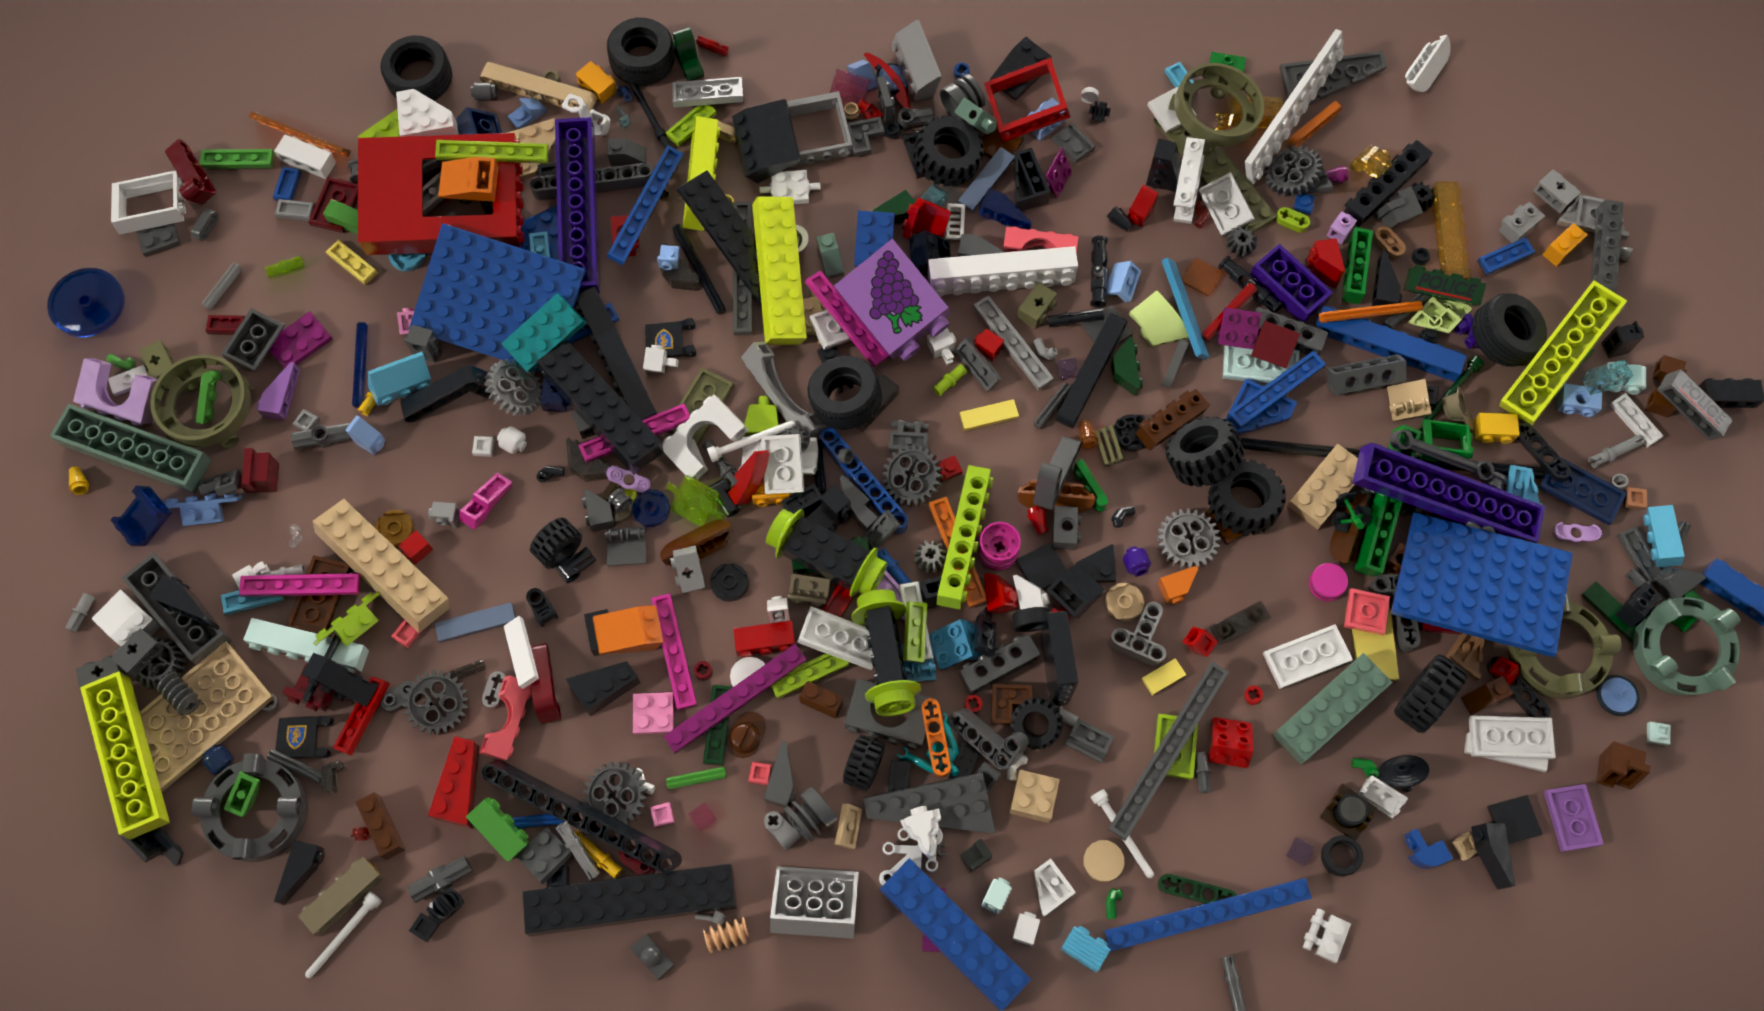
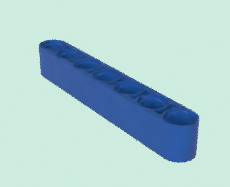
[820,427,908,534]

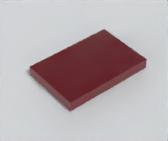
[308,177,358,233]

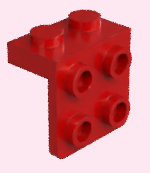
[902,197,951,239]
[1208,717,1253,768]

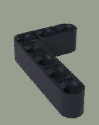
[400,365,494,422]

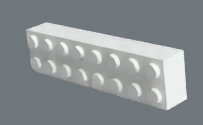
[928,246,1078,297]

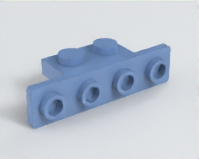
[160,492,243,526]

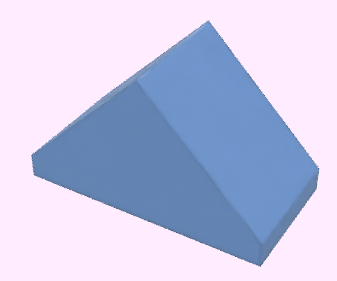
[847,59,877,94]

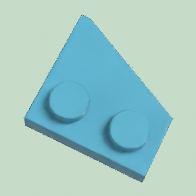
[1506,465,1542,505]

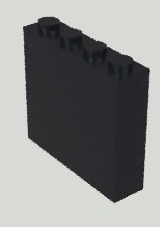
[1040,611,1078,706]

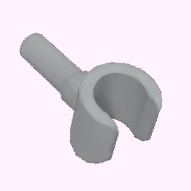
[695,911,726,925]

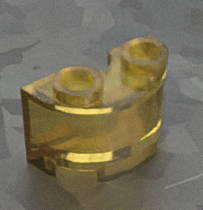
[1350,145,1392,178]

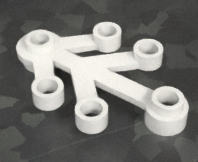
[879,828,943,886]

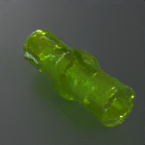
[265,255,305,278]

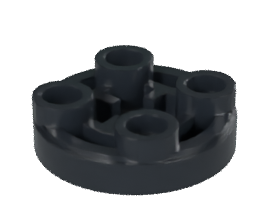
[1114,414,1145,452]

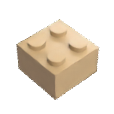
[1009,770,1060,823]

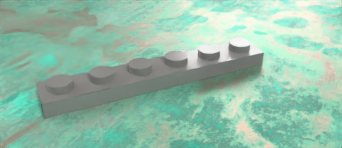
[973,295,1054,391]

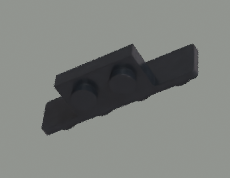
[119,827,184,866]

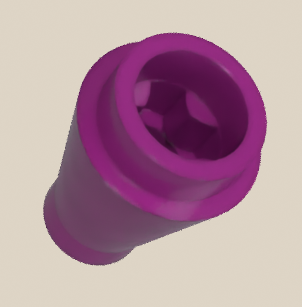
[1325,165,1348,183]

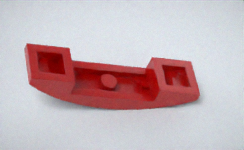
[863,52,911,109]

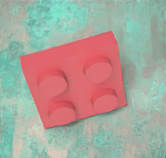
[1344,588,1390,635]

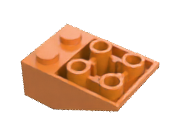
[438,157,499,202]

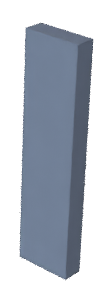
[958,147,1015,213]
[435,602,516,643]

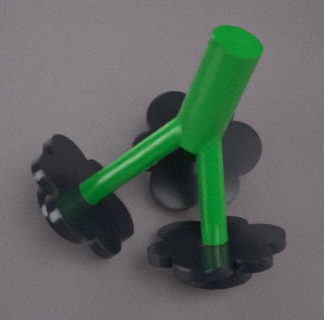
[1332,492,1372,533]

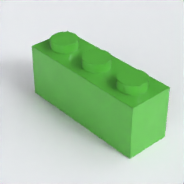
[466,797,530,862]

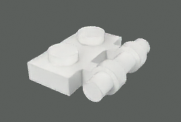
[1303,909,1351,963]

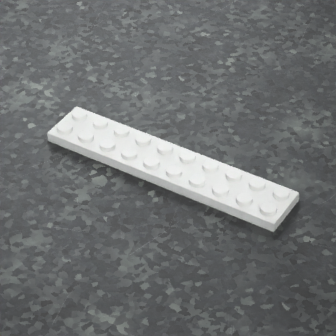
[1245,29,1344,185]

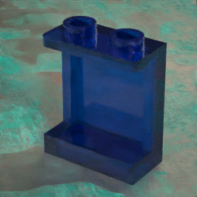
[111,486,172,546]

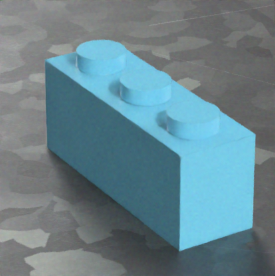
[1643,505,1685,567]

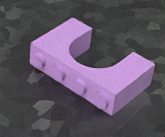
[73,358,158,426]

